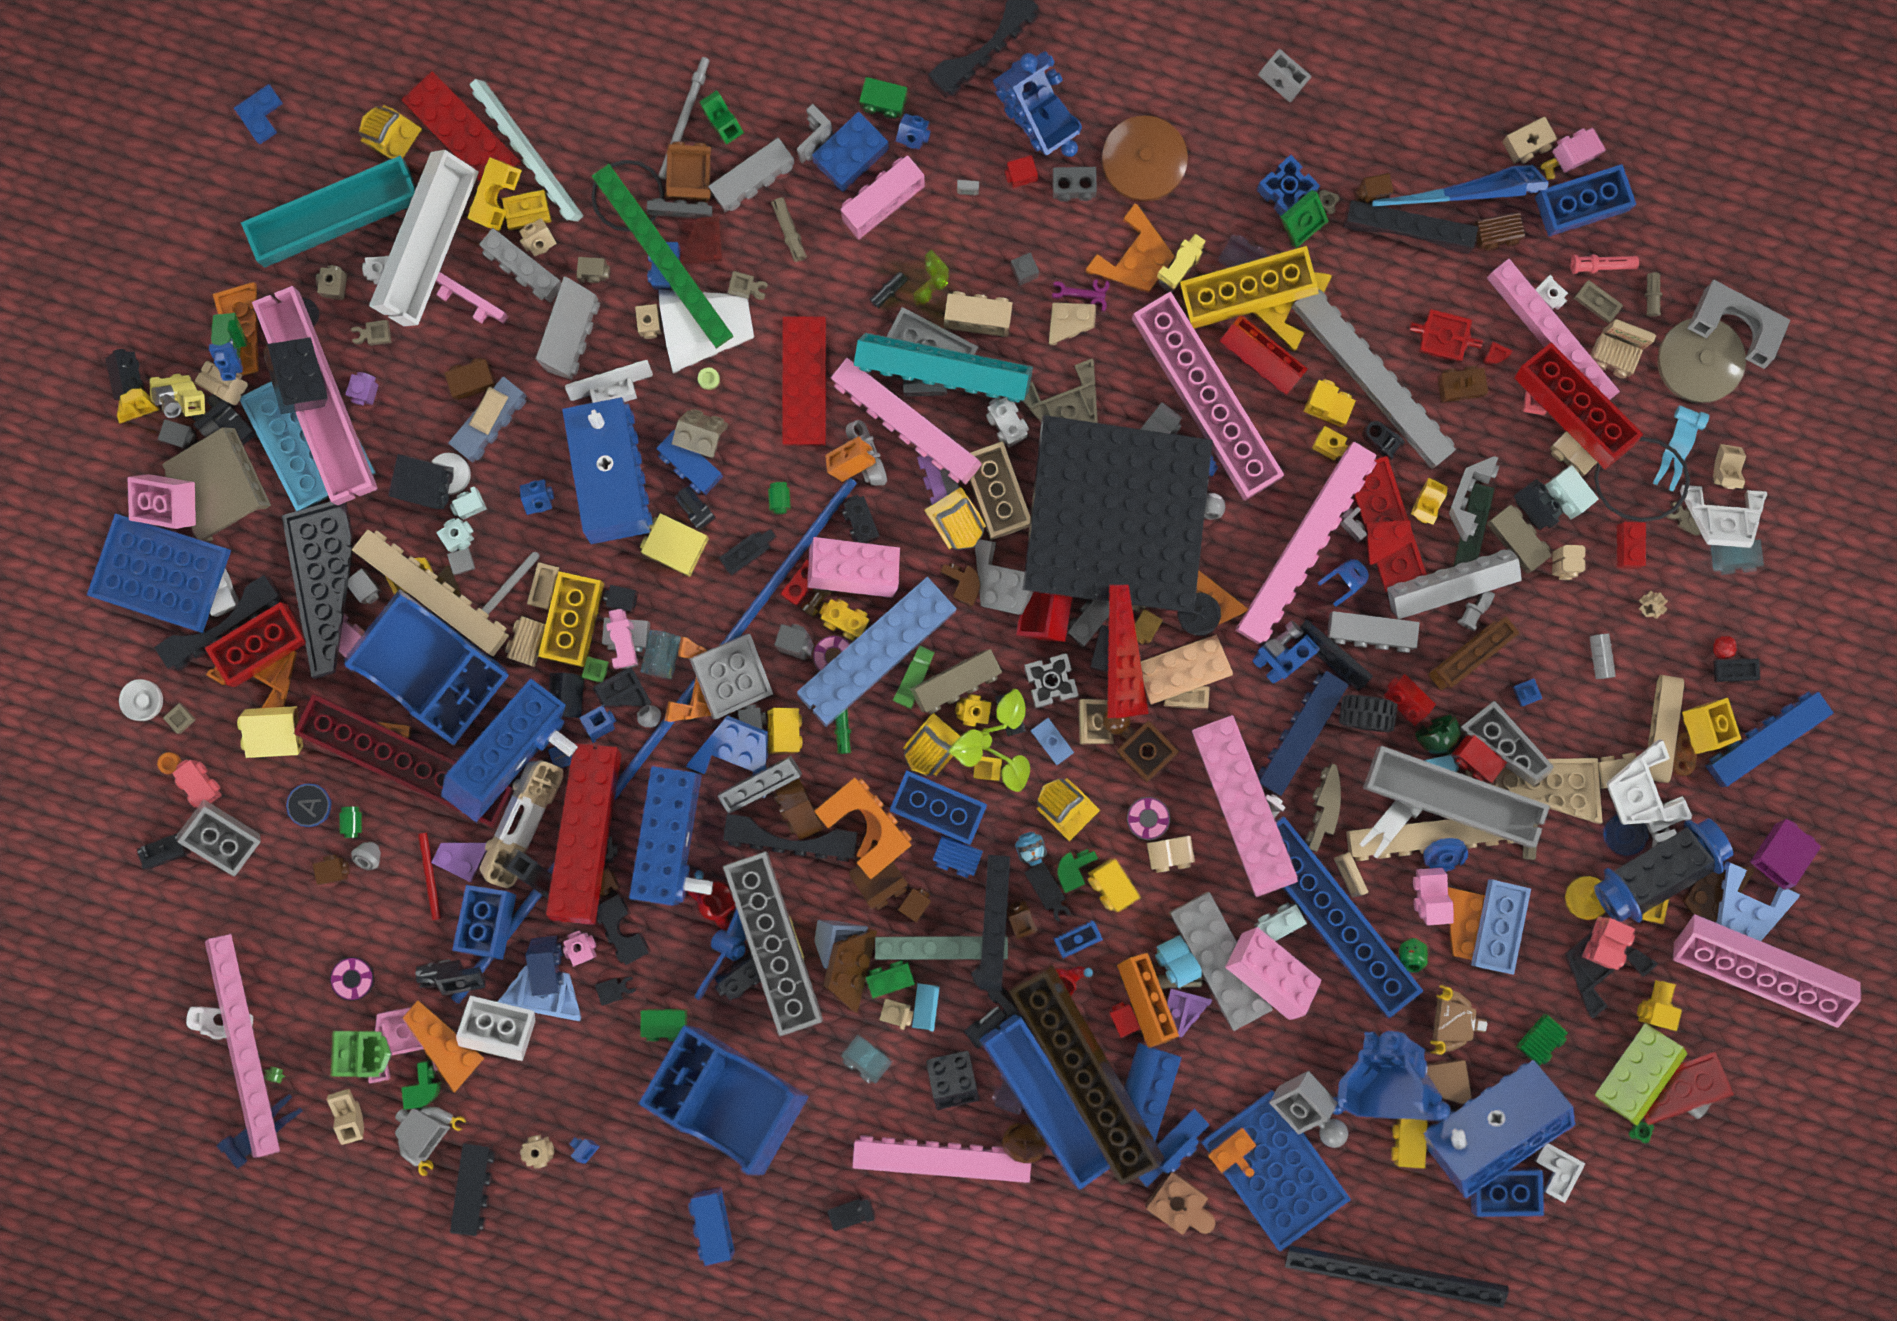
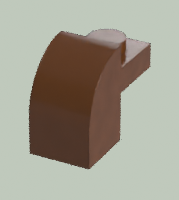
[940,563,980,608]

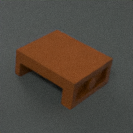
[666,141,711,203]

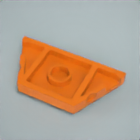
[1196,570,1248,625]

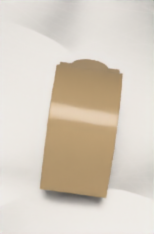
[1713,444,1746,489]
[327,1089,364,1145]

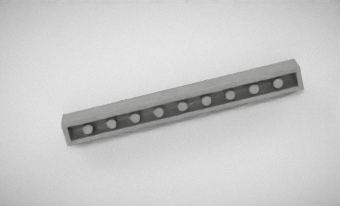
[1292,289,1456,469]

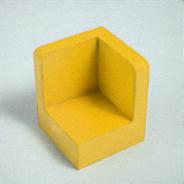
[973,757,1002,781]

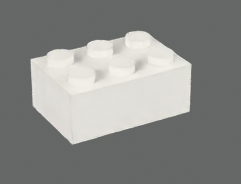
[456,996,535,1061]

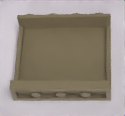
[162,428,271,541]

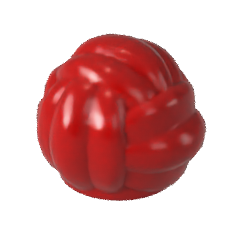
[1713,636,1737,659]

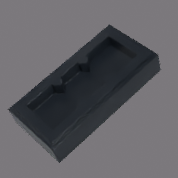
[1713,658,1760,682]

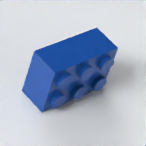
[812,112,889,192]
[452,885,516,960]
[1471,1167,1544,1217]
[688,1187,735,1266]

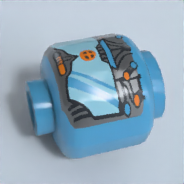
[1015,832,1047,866]

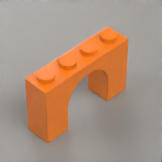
[814,778,912,879]

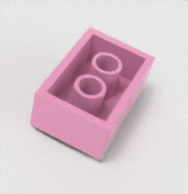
[128,474,196,529]

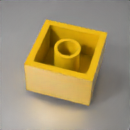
[1682,698,1741,754]

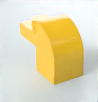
[1411,478,1448,524]

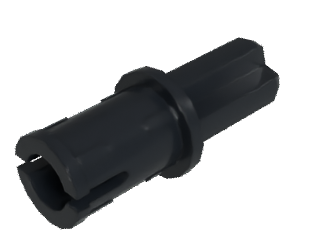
[869,272,908,309]

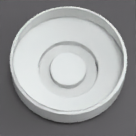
[432,453,470,495]
[119,679,163,721]

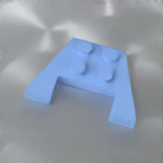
[1717,861,1800,941]

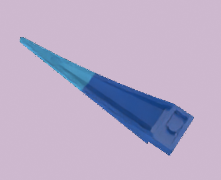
[1372,165,1548,206]

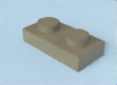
[1574,280,1623,324]

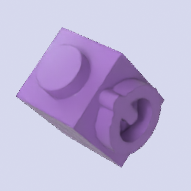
[345,372,379,406]

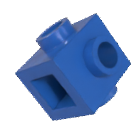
[895,114,931,150]
[520,479,555,515]

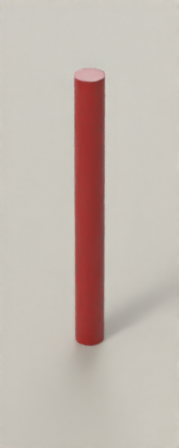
[418,833,441,920]

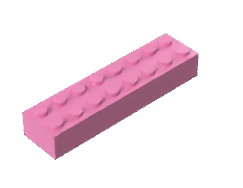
[1192,715,1298,897]
[1673,914,1861,1028]

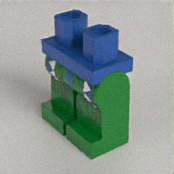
[209,313,247,381]

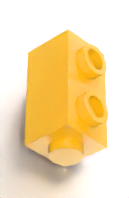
[819,598,870,641]

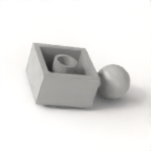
[1269,1071,1348,1148]

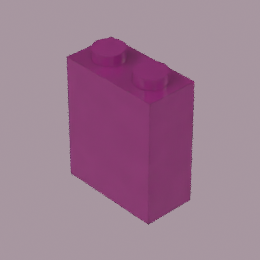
[1750,819,1821,890]

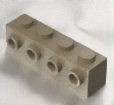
[910,649,1002,714]

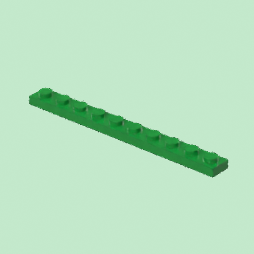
[592,164,734,349]

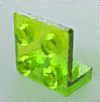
[913,249,949,306]

